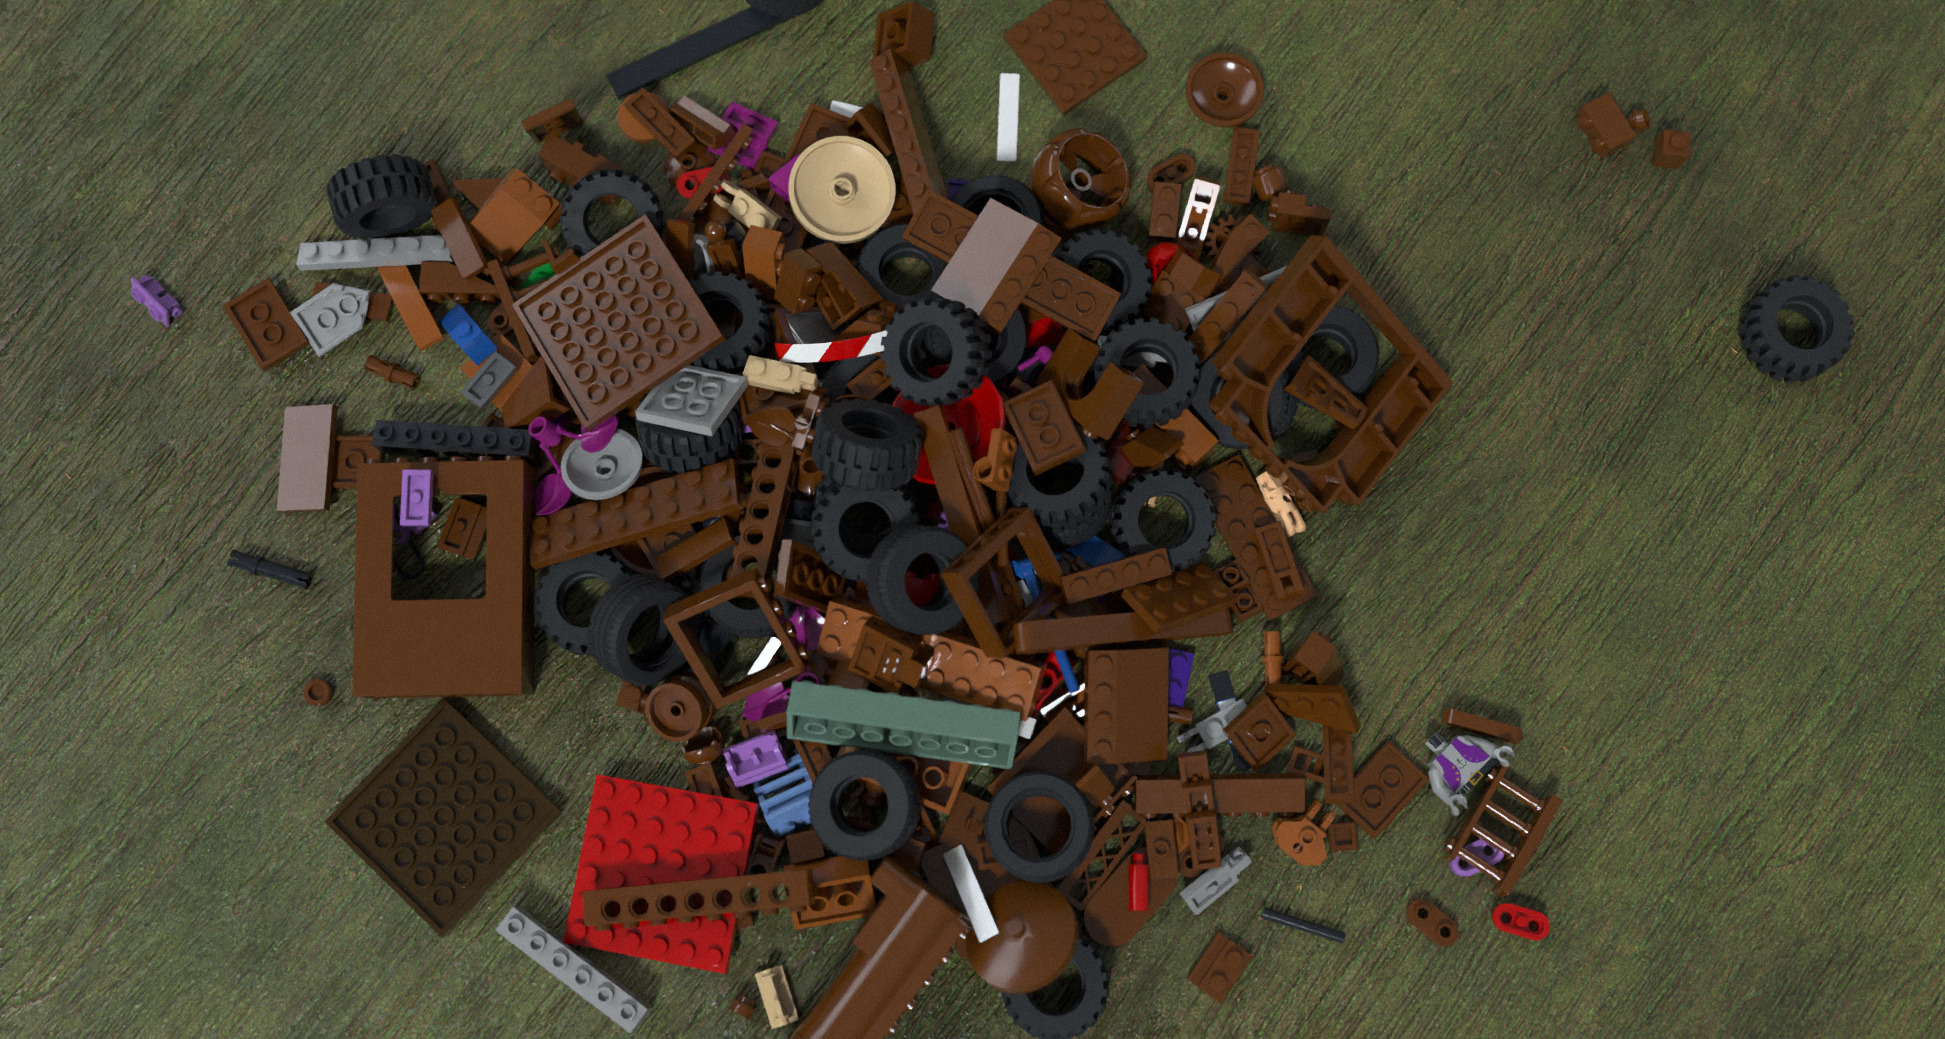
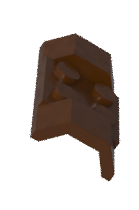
[1136,247,1223,366]

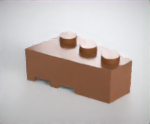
[742,225,789,302]

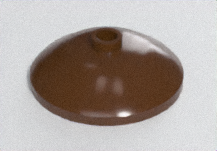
[1185,53,1264,128]

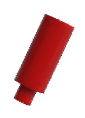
[1128,854,1149,911]

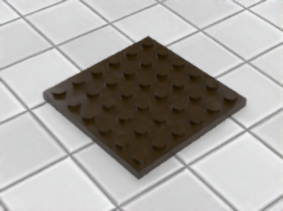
[324,699,563,937]

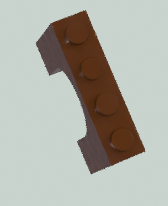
[1035,328,1144,440]

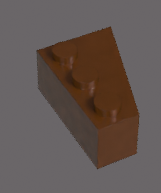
[538,128,628,207]
[805,242,884,331]
[1282,631,1345,685]

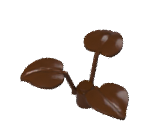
[747,395,869,502]

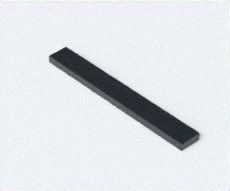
[606,7,799,100]

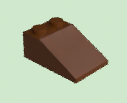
[468,168,560,264]

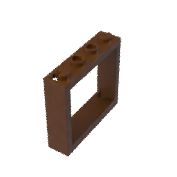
[940,508,1064,659]
[663,567,810,709]

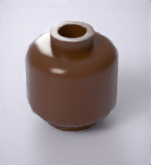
[1252,163,1291,201]

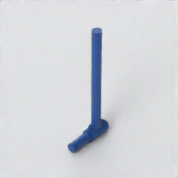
[1010,551,1081,694]

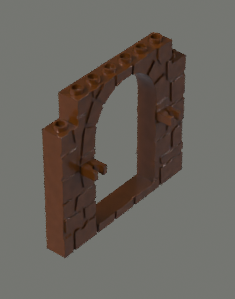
[1209,236,1453,514]

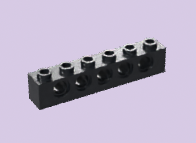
[372,420,541,465]

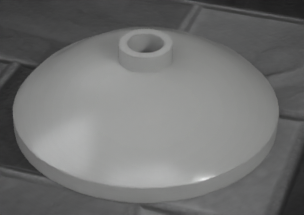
[561,429,643,500]

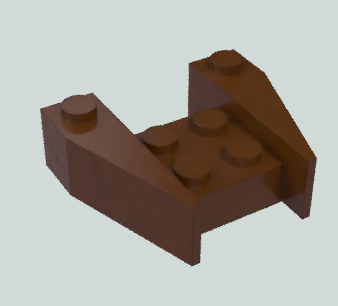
[1209,213,1269,297]

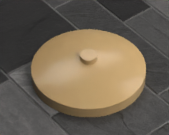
[788,136,896,243]

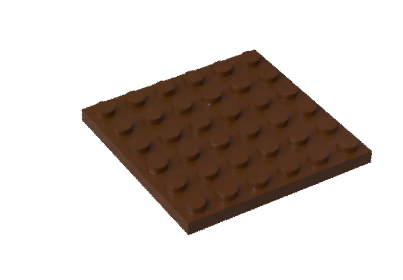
[512,214,726,432]

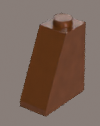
[502,356,570,430]

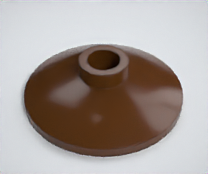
[664,143,715,190]

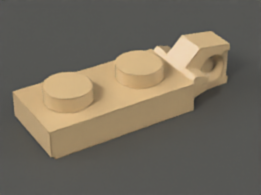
[742,355,819,395]

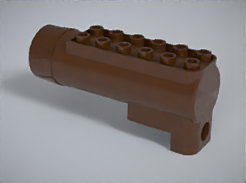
[790,855,971,1039]

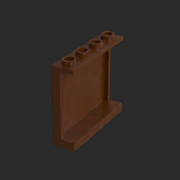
[985,707,1137,855]

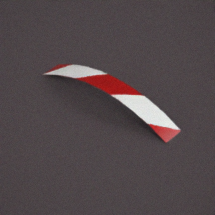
[775,331,888,362]

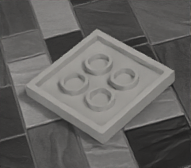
[635,365,748,436]

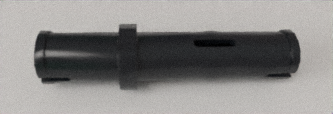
[227,549,313,590]

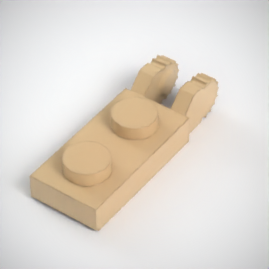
[713,179,782,231]

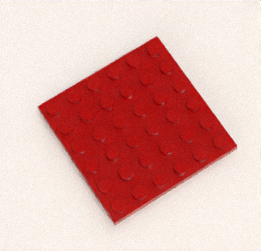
[563,774,760,974]

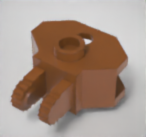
[1271,798,1336,865]

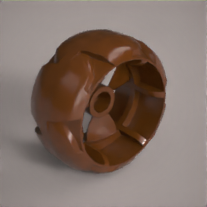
[1030,128,1131,231]

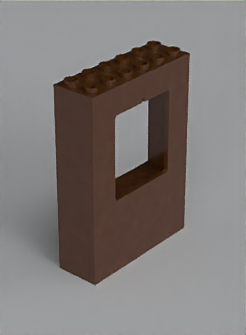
[352,456,536,699]

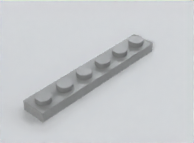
[296,235,454,271]

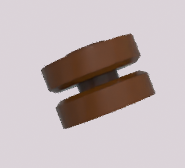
[645,671,717,742]

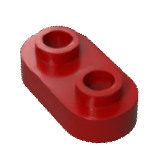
[677,167,729,199]
[1491,903,1550,940]

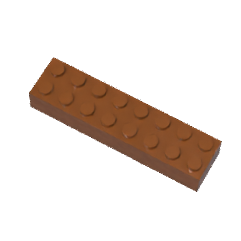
[816,596,1047,722]

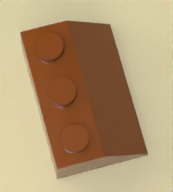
[784,856,877,930]

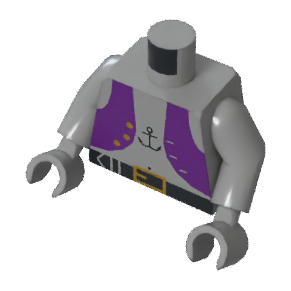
[1425,732,1515,815]

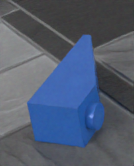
[439,304,498,366]

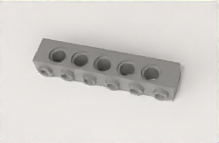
[495,907,653,1033]

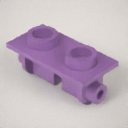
[131,275,182,328]

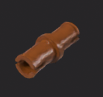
[1262,631,1284,687]

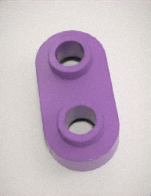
[1449,839,1504,877]

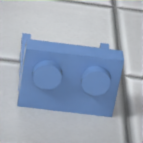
[752,748,813,838]

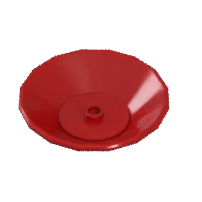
[892,363,1006,485]

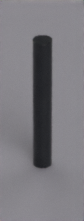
[1261,907,1346,944]

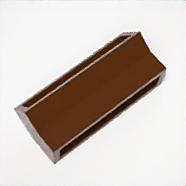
[669,95,736,150]

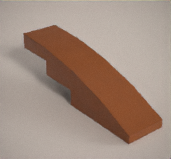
[377,265,444,351]

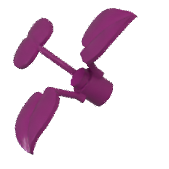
[529,411,618,516]
[743,605,825,722]

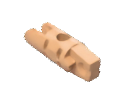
[1256,471,1306,537]

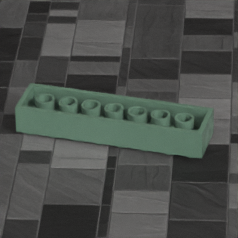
[787,681,1020,769]

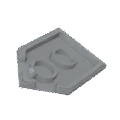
[290,283,371,357]

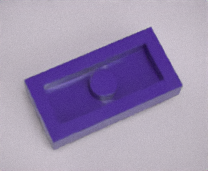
[1168,648,1194,707]

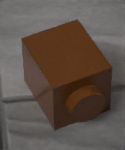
[1652,129,1691,169]
[786,830,829,864]

